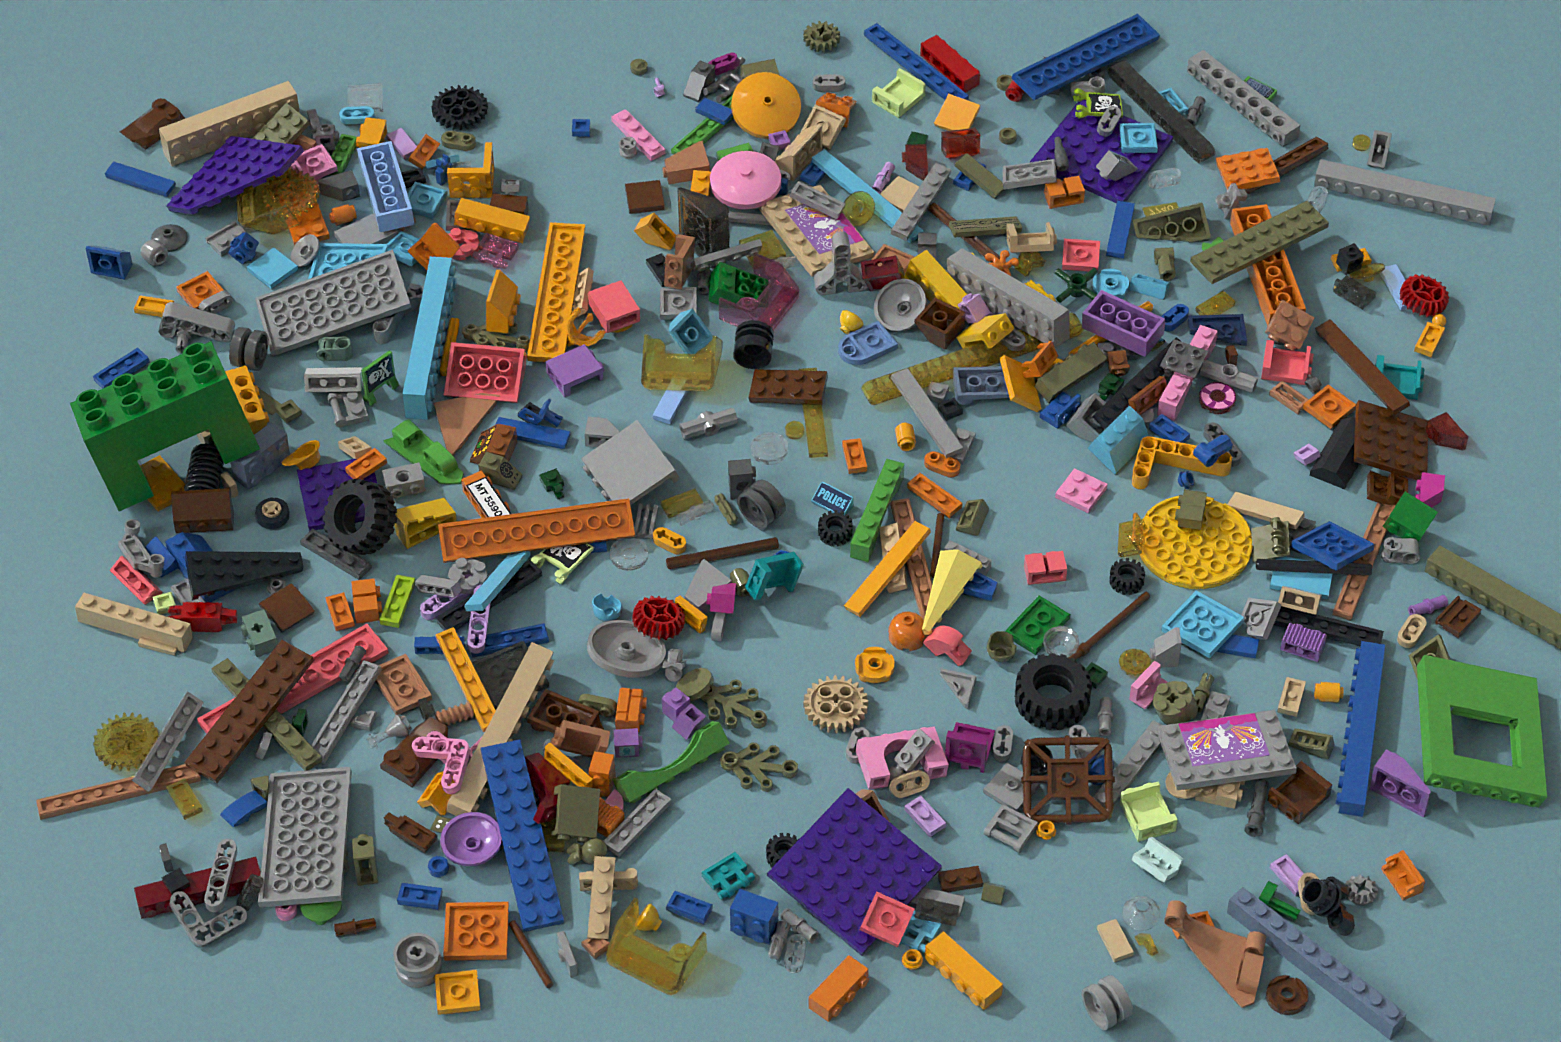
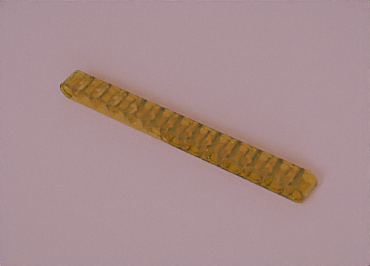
[861,313,1084,405]

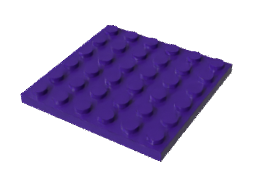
[1030,99,1173,204]
[767,788,942,956]

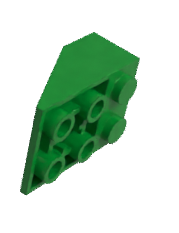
[708,262,768,308]

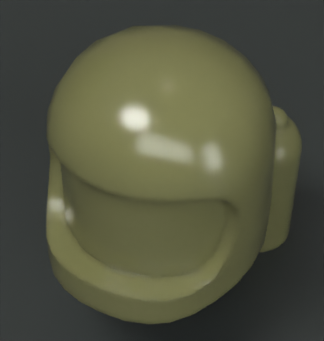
[567,838,607,865]

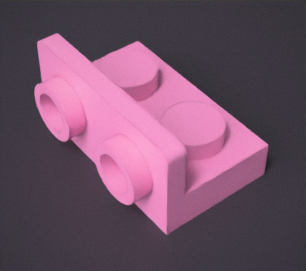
[1129,661,1168,709]

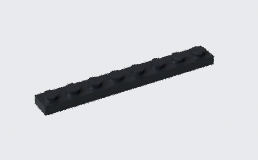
[1092,337,1182,429]

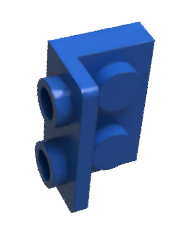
[1040,392,1081,429]

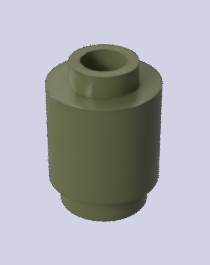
[730,568,750,597]

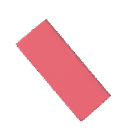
[110,555,163,605]

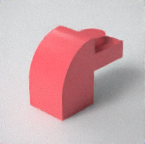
[923,626,972,666]

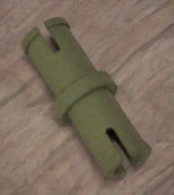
[1194,673,1214,713]

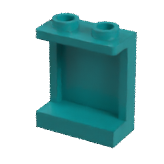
[1373,355,1425,400]
[745,552,804,600]

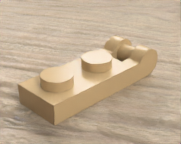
[579,868,638,891]

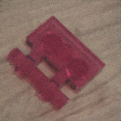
[473,233,519,269]

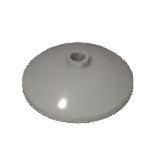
[874,279,927,332]

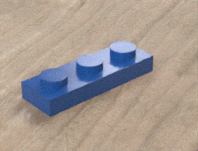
[93,347,150,389]

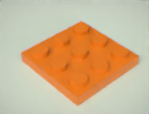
[1216,148,1280,190]
[443,902,509,961]

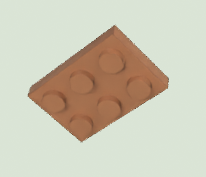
[375,654,432,715]

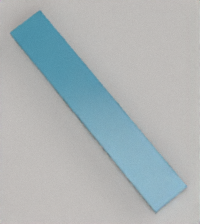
[464,551,531,612]

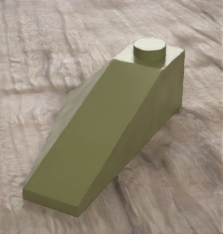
[1133,202,1211,242]

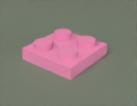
[1055,468,1107,513]

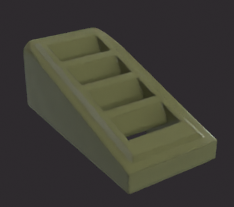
[1288,728,1335,759]

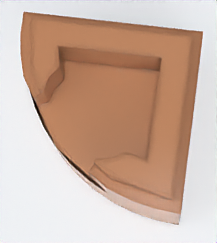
[581,938,611,959]

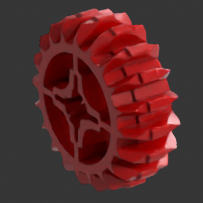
[1399,274,1449,318]
[632,595,685,641]

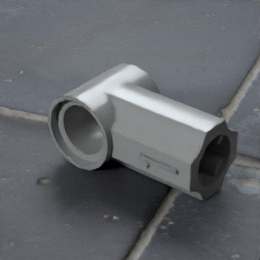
[1071,77,1105,97]

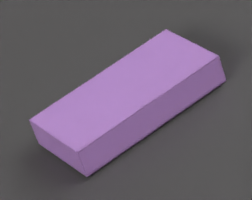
[386,128,417,160]
[1270,854,1307,897]

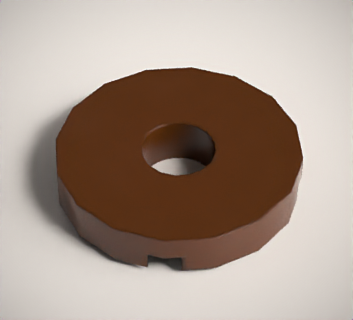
[1266,975,1309,1015]

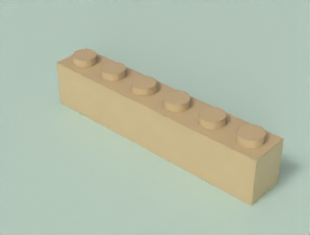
[75,593,193,652]

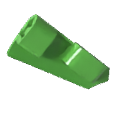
[383,419,464,484]

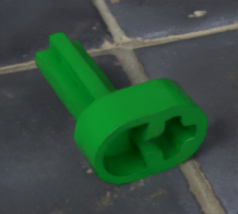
[1259,881,1301,921]

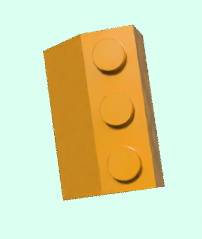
[486,269,521,333]

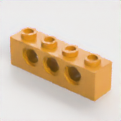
[225,366,270,434]

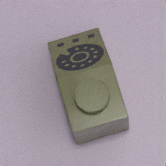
[478,452,522,490]

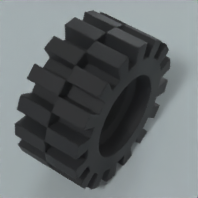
[818,510,853,546]
[1109,558,1145,595]
[766,833,799,868]

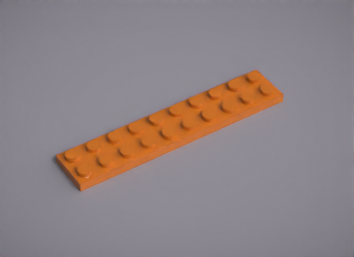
[438,498,635,563]

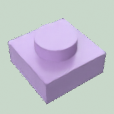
[1294,444,1321,466]

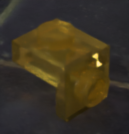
[1014,252,1046,276]

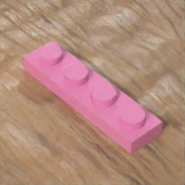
[611,109,665,161]

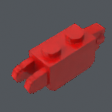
[168,602,238,632]

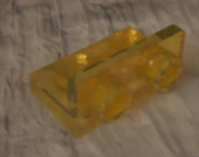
[1118,513,1145,558]

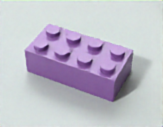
[1082,290,1165,357]

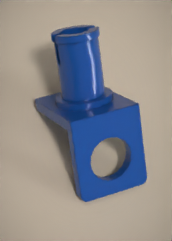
[518,399,563,427]

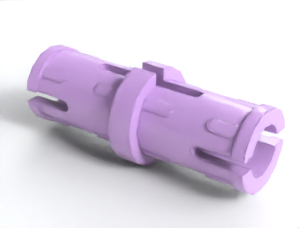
[872,162,895,194]

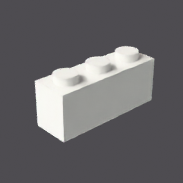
[304,367,363,392]

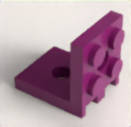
[945,722,995,773]

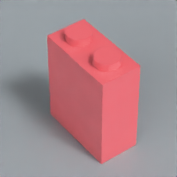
[588,280,640,333]

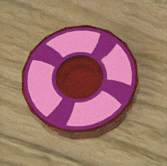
[1199,382,1236,414]

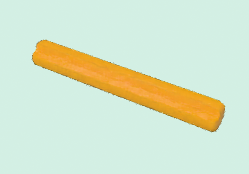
[440,317,460,376]

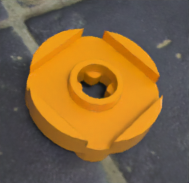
[855,647,895,683]

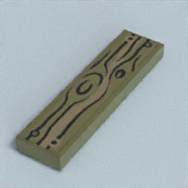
[949,216,1023,237]

